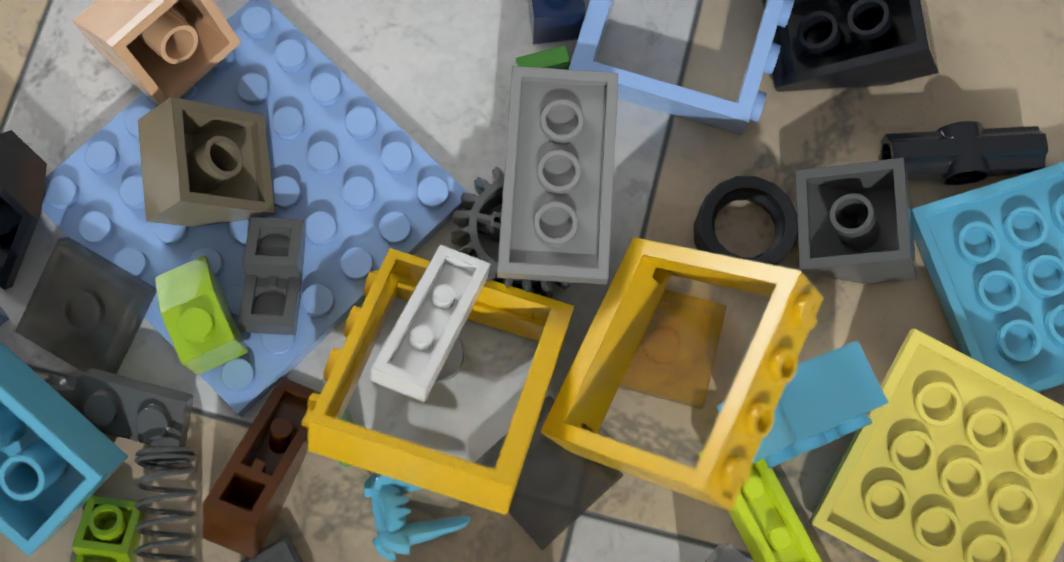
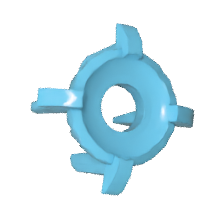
[364,472,470,561]

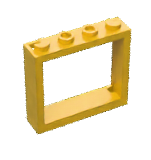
[540,237,824,512]
[302,248,574,515]

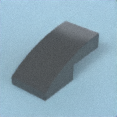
[238,217,306,335]

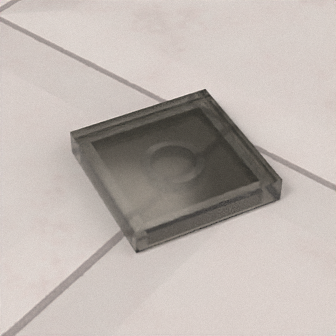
[15,237,157,374]
[474,395,624,551]

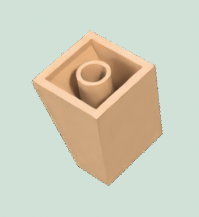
[72,0,242,105]

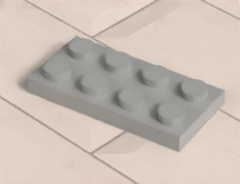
[497,66,619,285]

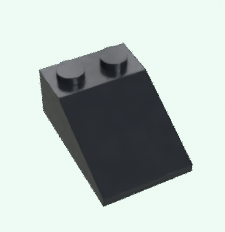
[762,0,939,92]

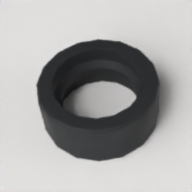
[694,176,798,266]

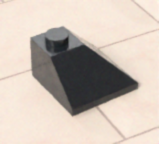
[0,130,47,290]

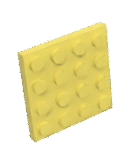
[809,329,1064,562]

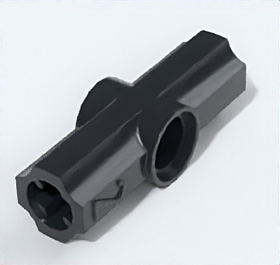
[879,121,1048,185]

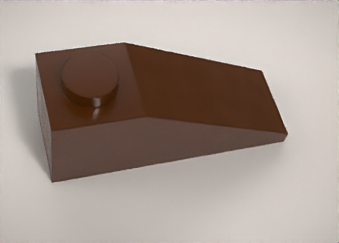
[202,377,321,559]

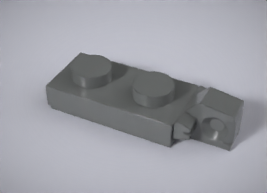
[44,368,194,447]

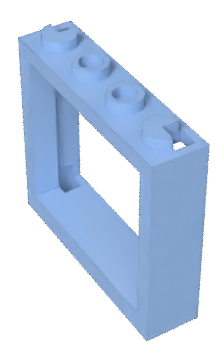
[568,0,794,135]

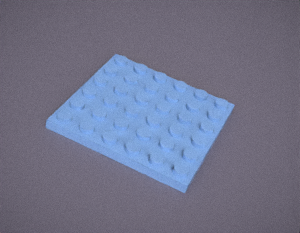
[42,0,467,417]

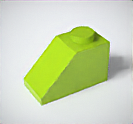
[155,255,249,375]

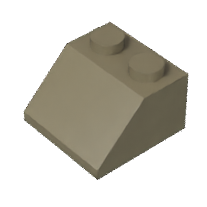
[138,97,275,227]

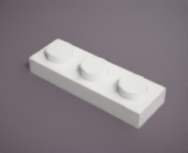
[370,244,491,402]

